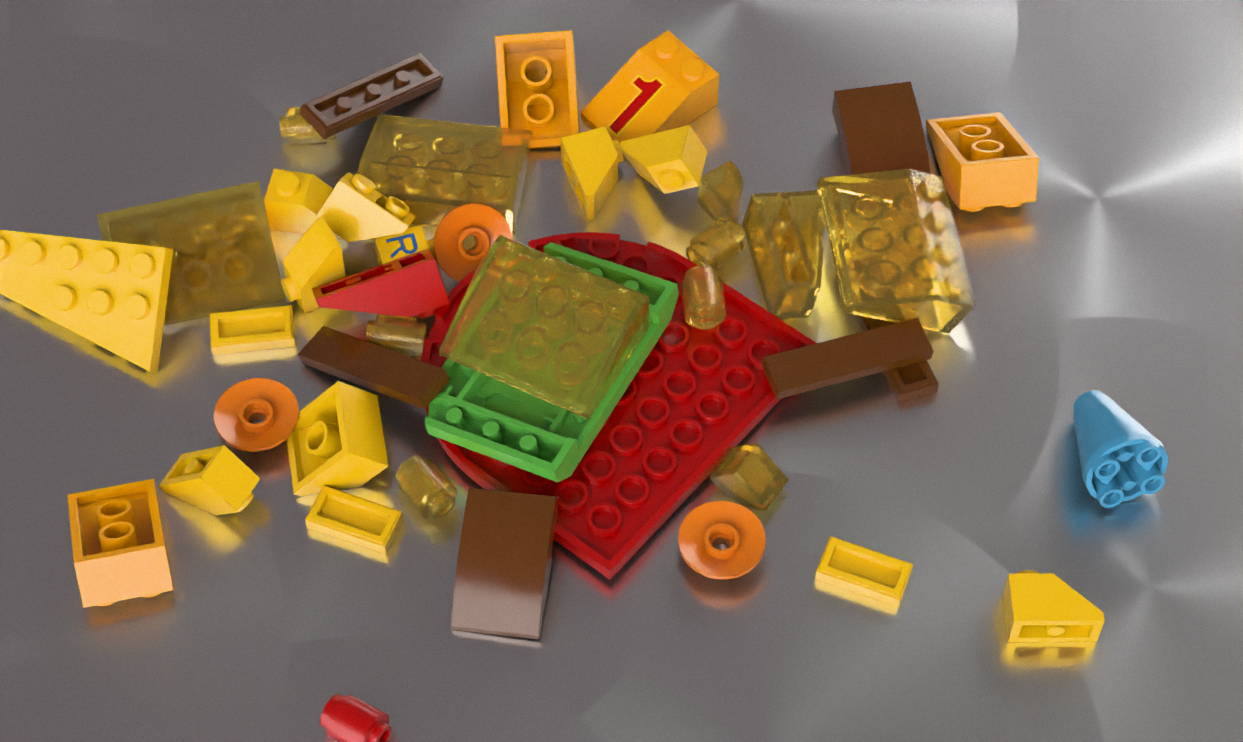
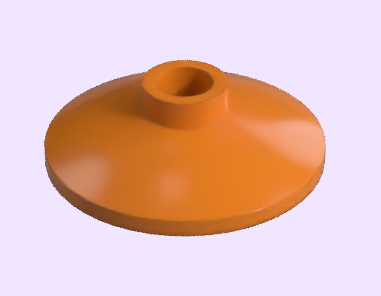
[433,203,513,282]
[213,378,299,452]
[678,501,766,580]

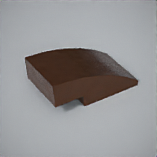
[832,81,934,211]
[451,488,558,639]

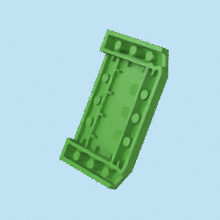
[425,242,679,483]

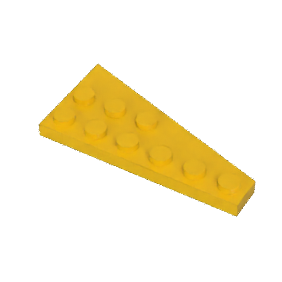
[0,230,173,373]

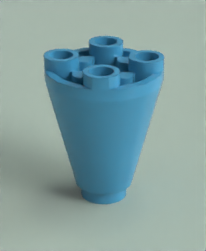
[1073,390,1168,508]

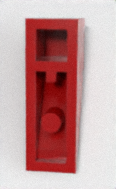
[312,248,450,318]

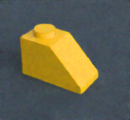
[619,125,707,194]
[561,126,623,221]
[264,169,344,240]
[281,217,346,314]
[158,445,260,516]
[1003,570,1105,642]

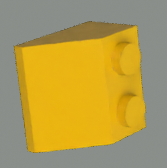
[287,381,388,496]

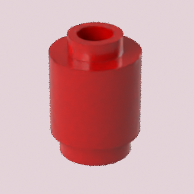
[320,694,392,742]

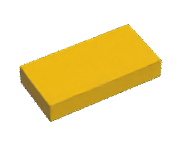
[210,305,296,355]
[305,485,403,554]
[815,536,914,608]

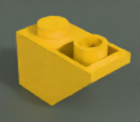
[315,172,416,243]

